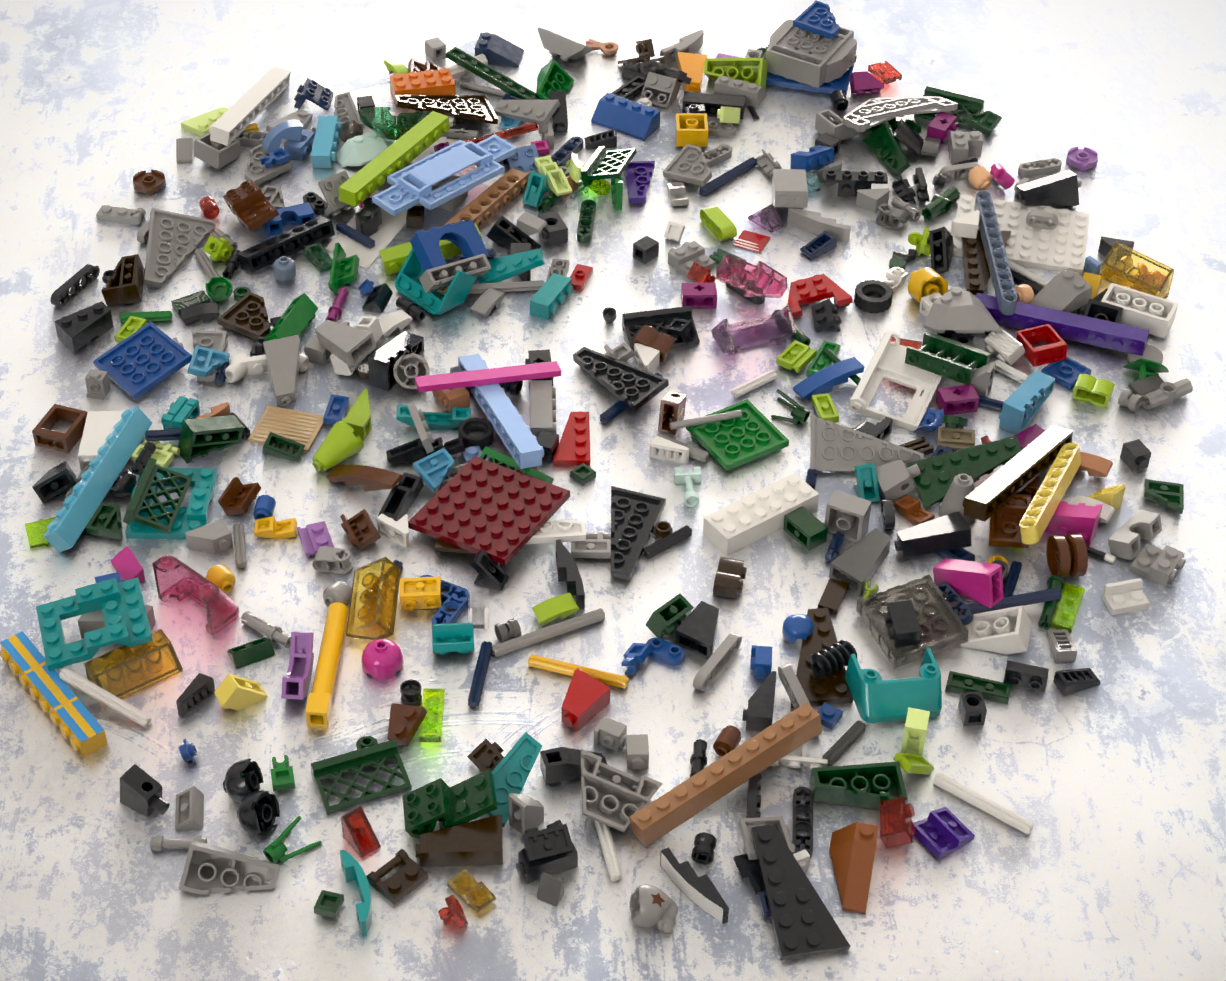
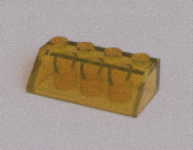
[1100,241,1175,299]
[346,557,401,640]
[84,629,183,706]

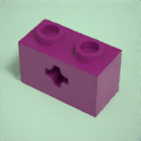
[927,112,958,144]
[681,282,717,309]
[936,384,980,416]

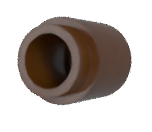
[713,725,741,757]

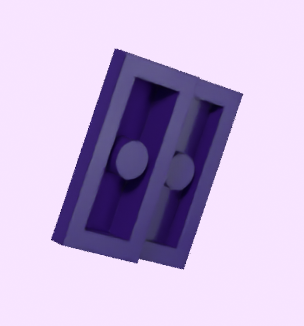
[909,807,975,859]

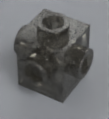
[339,120,363,143]

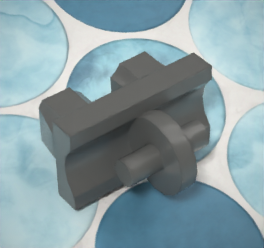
[639,56,667,75]

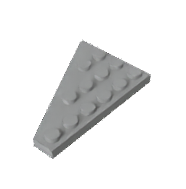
[143,208,217,288]

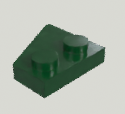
[963,110,1003,136]
[1144,479,1184,514]

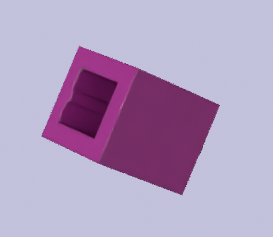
[849,71,884,95]

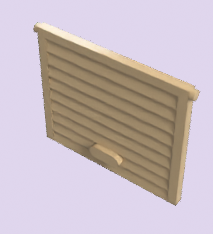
[248,405,324,453]

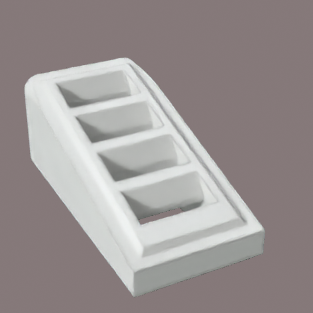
[649,436,690,464]

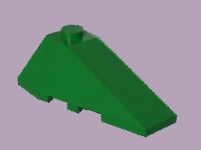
[536,59,574,100]

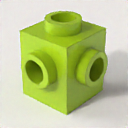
[203,235,234,262]

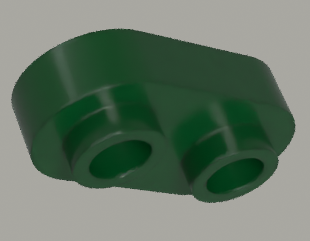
[942,416,968,429]

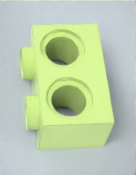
[901,707,930,755]

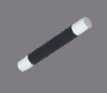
[1086,546,1116,564]

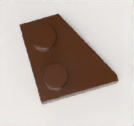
[387,703,428,746]

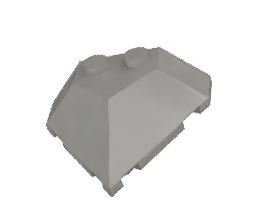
[923,287,1003,334]

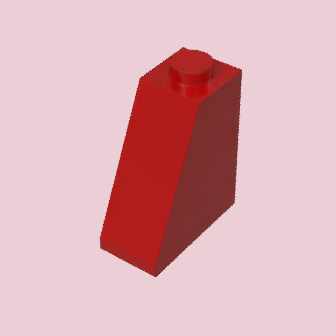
[561,668,610,731]

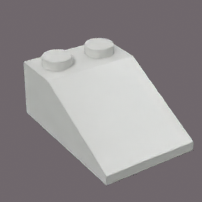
[960,605,1031,655]

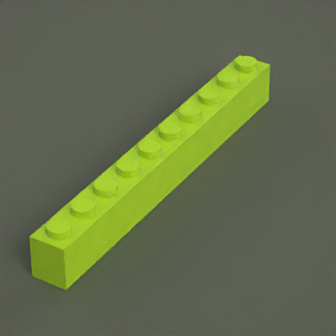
[339,111,450,207]

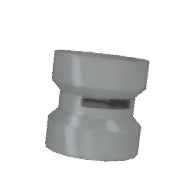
[1118,388,1143,413]

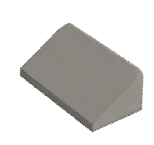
[175,786,204,831]

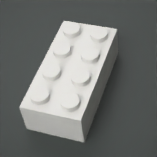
[1101,283,1179,338]

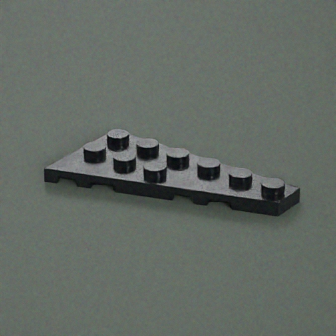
[573,347,669,412]
[751,824,850,960]

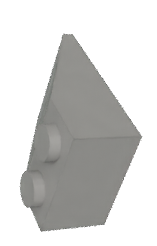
[1029,267,1092,313]

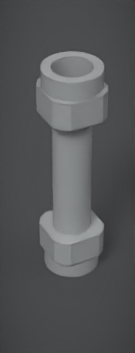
[150,835,207,852]

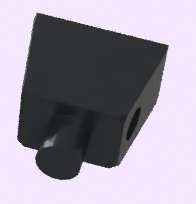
[120,764,170,817]

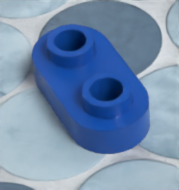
[646,638,685,666]

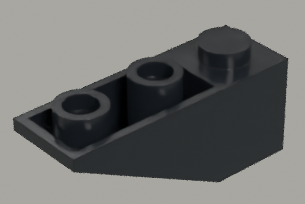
[540,747,608,785]

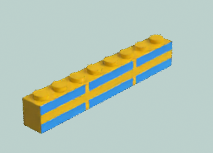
[0,631,108,757]

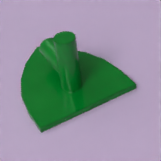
[1123,358,1169,380]

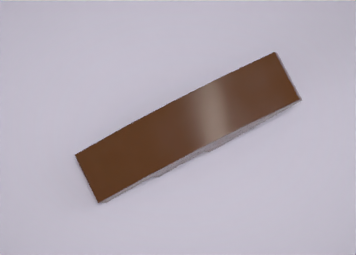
[327,465,403,492]

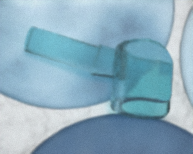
[570,181,588,199]

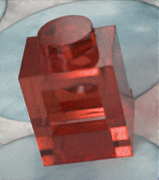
[686,262,716,283]

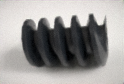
[810,640,857,680]

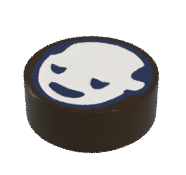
[356,363,369,379]

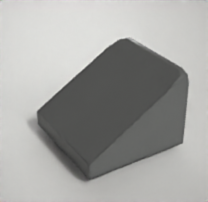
[537,872,564,906]

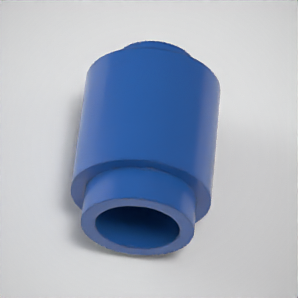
[253,495,276,520]

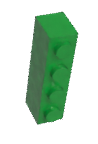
[264,293,318,341]

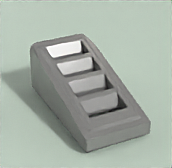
[1047,629,1077,662]

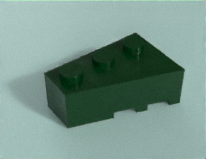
[178,415,244,463]

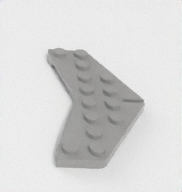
[843,97,958,132]

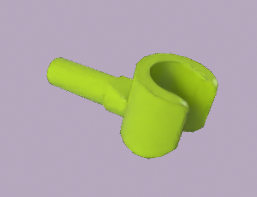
[860,581,879,606]

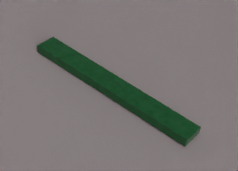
[446,47,542,100]

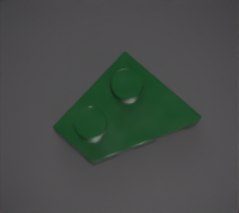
[85,502,123,540]

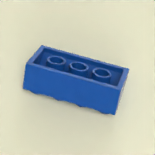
[591,93,660,141]

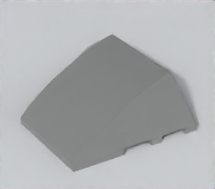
[581,749,663,832]

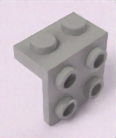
[318,171,354,217]

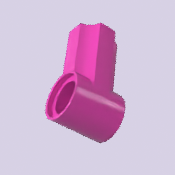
[990,163,1015,190]

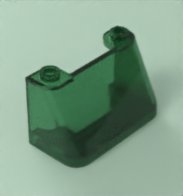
[360,107,431,141]

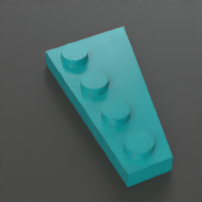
[479,249,545,283]
[487,732,543,827]

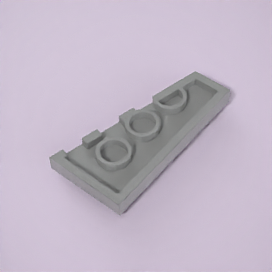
[334,91,364,136]
[494,100,560,126]

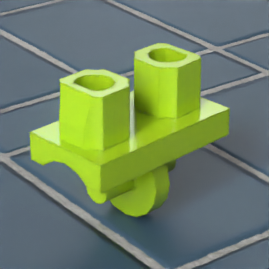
[908,227,930,257]

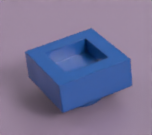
[817,702,843,730]

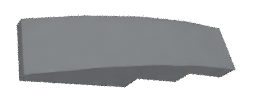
[787,208,851,243]

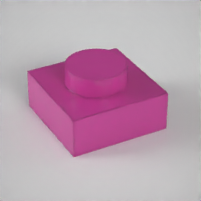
[531,140,550,156]

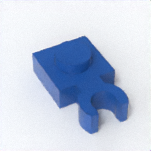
[260,148,291,168]

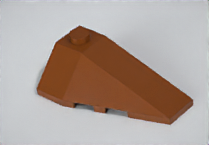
[829,822,879,915]

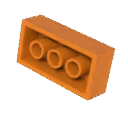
[390,68,456,107]

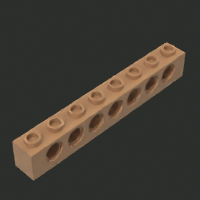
[440,168,528,229]

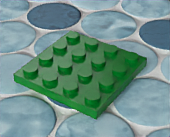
[686,399,789,471]

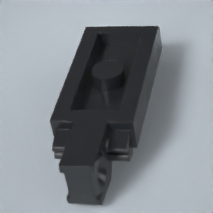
[913,167,930,203]

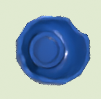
[782,614,814,644]

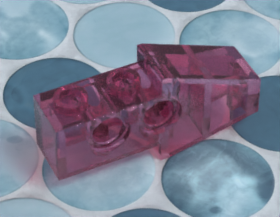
[716,254,787,298]

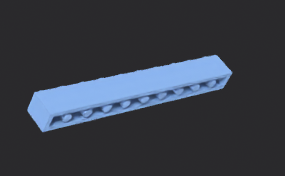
[458,354,544,469]

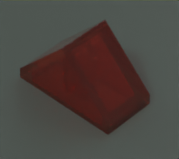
[341,806,381,858]

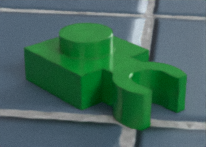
[270,755,295,792]

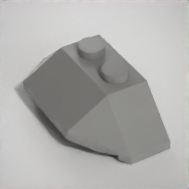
[537,27,592,61]

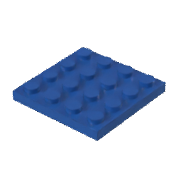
[93,322,192,400]

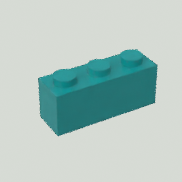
[530,273,573,320]

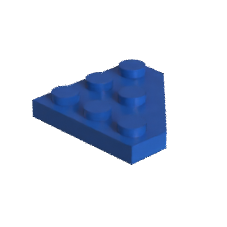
[793,0,840,39]

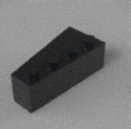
[368,331,424,391]

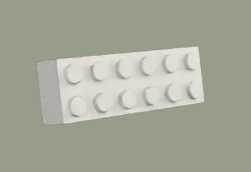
[703,473,819,556]

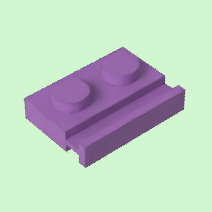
[297,521,334,558]

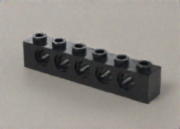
[237,216,335,273]

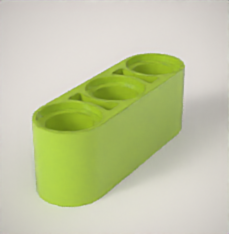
[700,206,737,241]

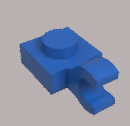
[621,643,653,675]

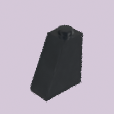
[549,91,568,132]
[675,601,719,660]
[516,820,578,884]

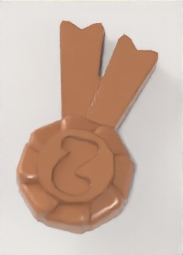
[586,39,619,55]

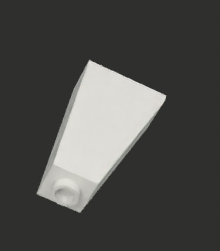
[78,411,124,470]

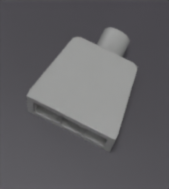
[875,460,921,502]

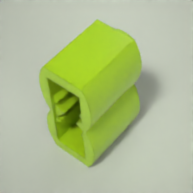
[1072,374,1115,407]

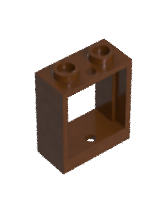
[32,404,88,453]

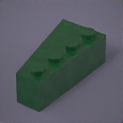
[809,761,908,813]

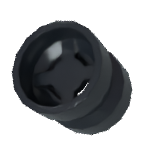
[499,381,523,396]
[400,679,422,706]
[691,832,717,865]

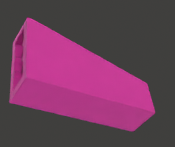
[933,558,1004,608]

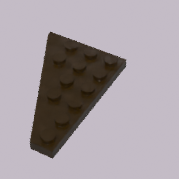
[394,95,498,124]

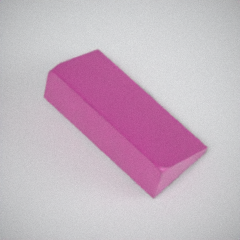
[111,546,145,582]

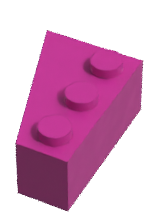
[1044,501,1103,546]

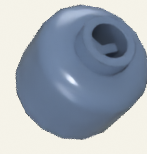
[273,256,296,283]

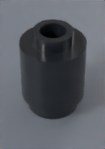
[830,90,848,112]

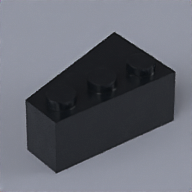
[54,301,114,355]

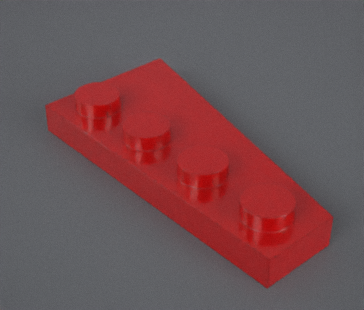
[553,411,591,466]

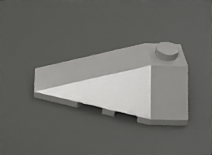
[179,840,281,895]

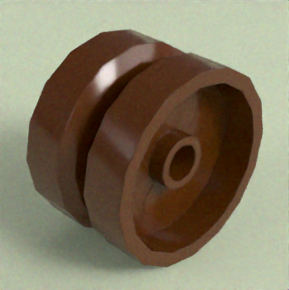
[1046,533,1088,578]

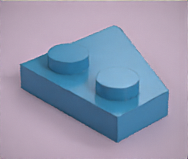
[412,448,455,493]

